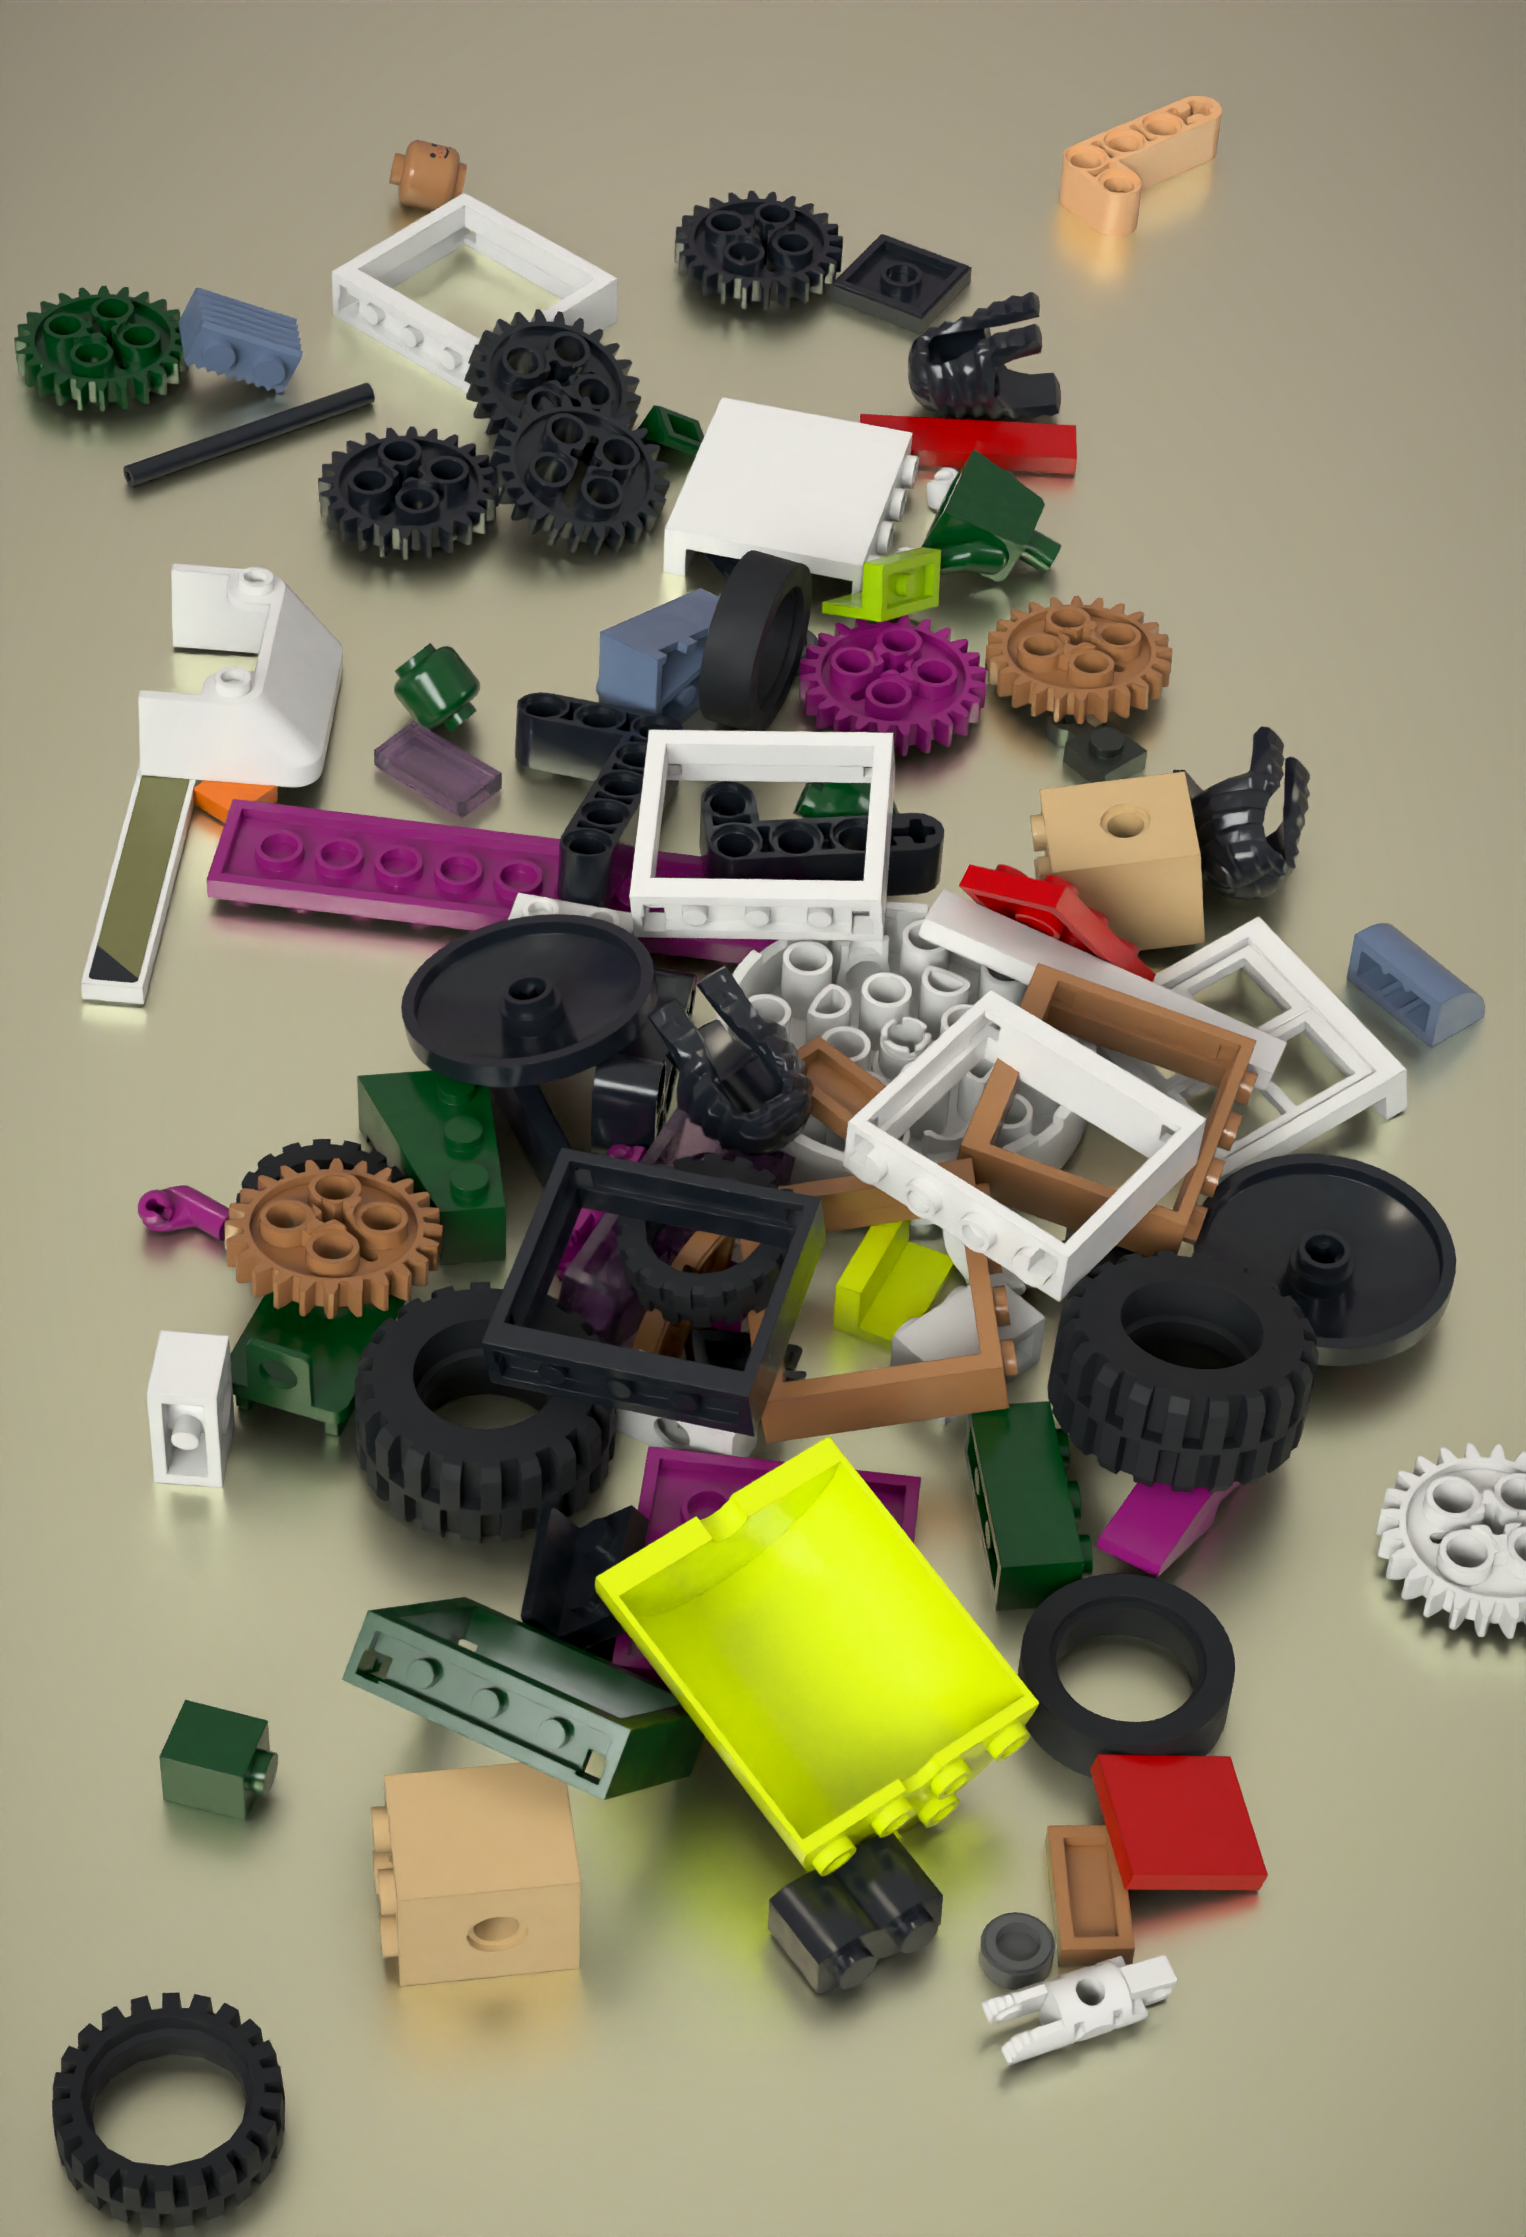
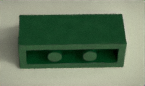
[964,1401,1093,1611]

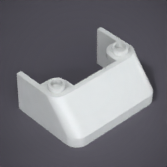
[138,563,343,787]

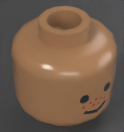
[389,140,467,211]

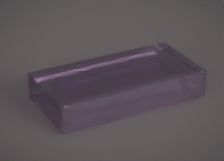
[374,721,502,818]

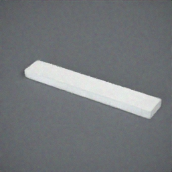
[918,889,1287,1091]

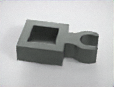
[1046,714,1147,783]

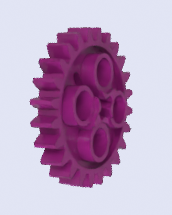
[799,615,987,756]

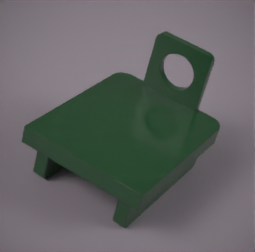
[230,1292,411,1437]

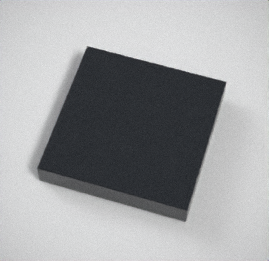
[830,234,972,334]

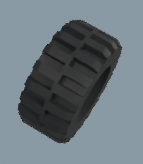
[1047,1250,1319,1493]
[354,1282,616,1543]

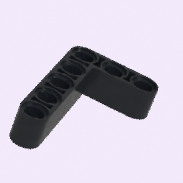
[515,692,683,907]

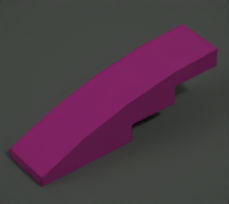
[1096,1482,1240,1578]

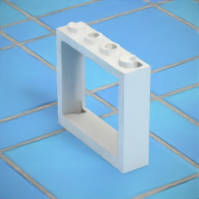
[332,193,618,393]
[629,729,895,941]
[843,990,1206,1302]

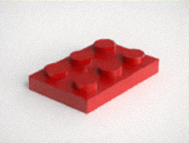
[959,864,1156,982]

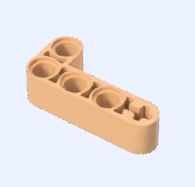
[1059,96,1222,237]

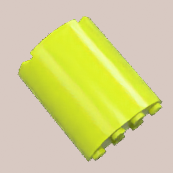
[595,1436,1039,1876]

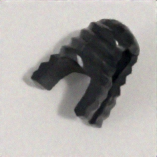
[908,292,1061,419]
[1173,726,1310,900]
[647,966,814,1156]

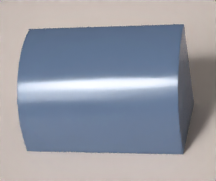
[1347,923,1485,1048]

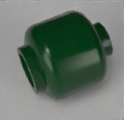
[394,643,480,732]

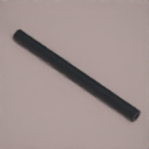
[123,382,375,487]

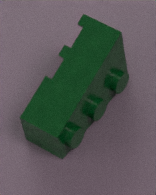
[357,1070,506,1265]

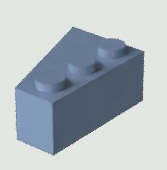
[596,588,720,725]

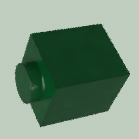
[159,1700,278,1821]

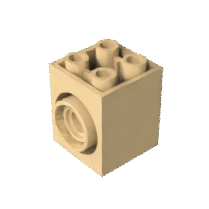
[1030,771,1205,951]
[371,1762,581,1987]

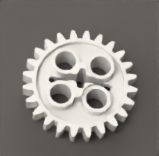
[1376,1443,1526,1639]

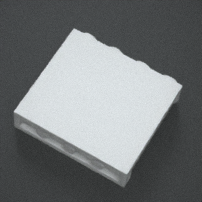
[663,397,919,594]

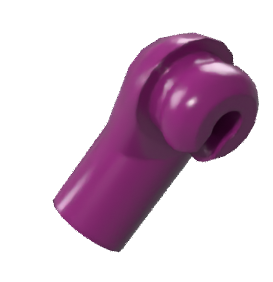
[138,1185,229,1241]

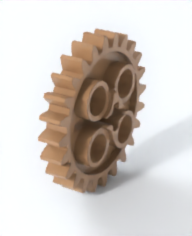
[985,596,1172,724]
[225,1158,443,1319]

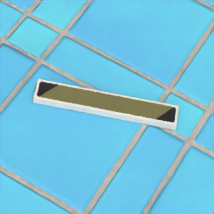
[81,763,200,1004]

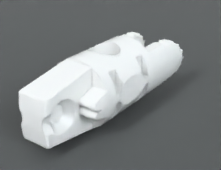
[982,1955,1177,2065]

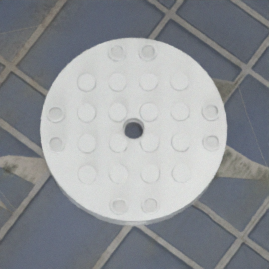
[716,902,1097,1227]

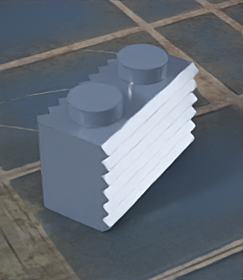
[178,288,303,394]

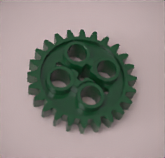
[14,286,189,411]

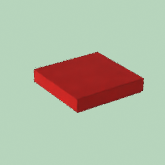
[1090,1754,1268,1890]

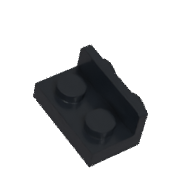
[521,1505,650,1650]

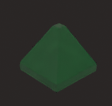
[638,405,704,457]

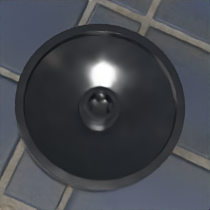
[401,914,658,1087]
[1190,1154,1456,1366]

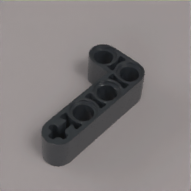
[699,781,944,896]
[591,968,697,1163]

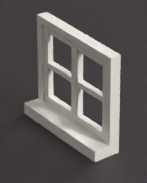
[1096,916,1407,1186]

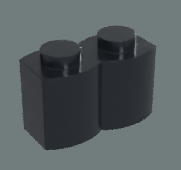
[768,1833,943,1993]

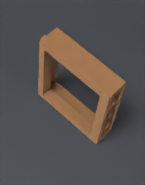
[956,963,1258,1257]
[740,1158,1018,1444]

